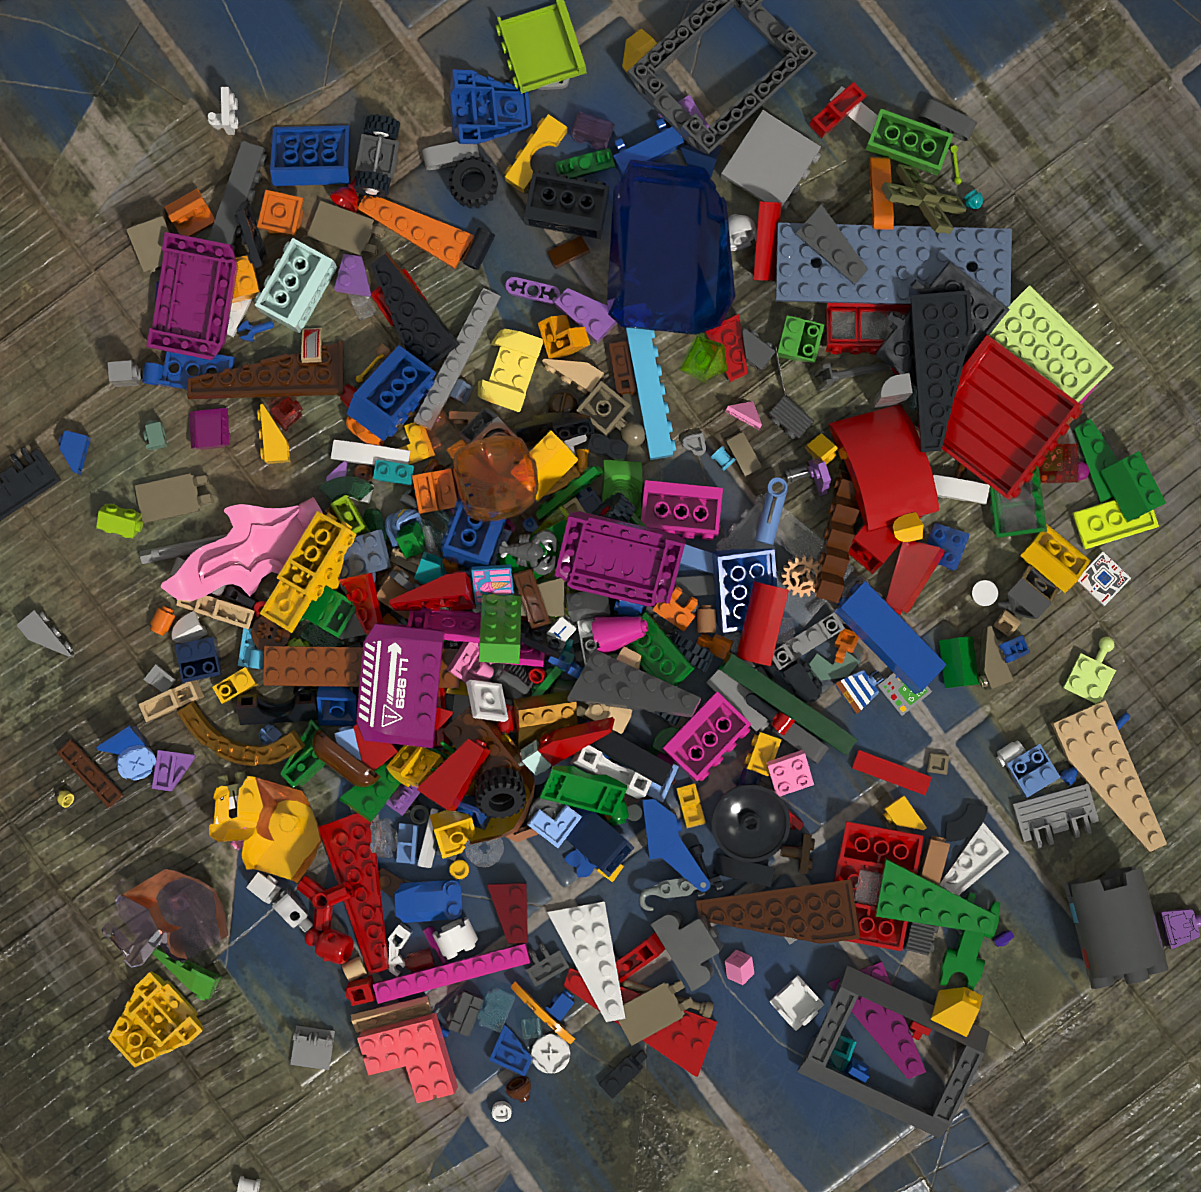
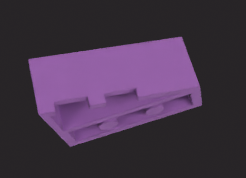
[554,288,623,344]

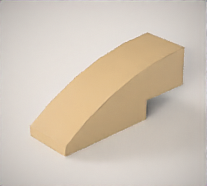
[138,680,204,722]

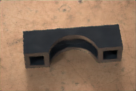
[237,690,318,725]

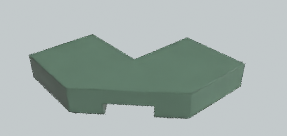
[809,652,860,681]

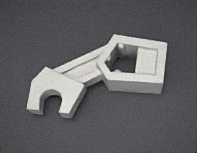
[388,922,413,977]

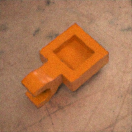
[835,628,859,664]
[696,633,734,660]

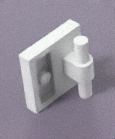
[208,87,238,135]

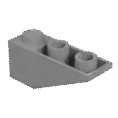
[17,610,75,657]

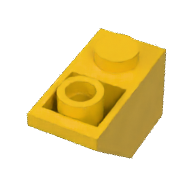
[805,433,838,465]
[212,667,259,704]

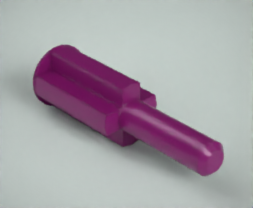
[422,925,447,964]

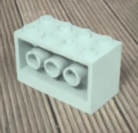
[254,238,338,334]

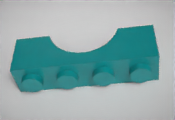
[414,551,482,605]

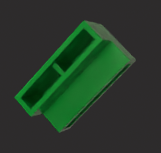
[939,636,979,689]

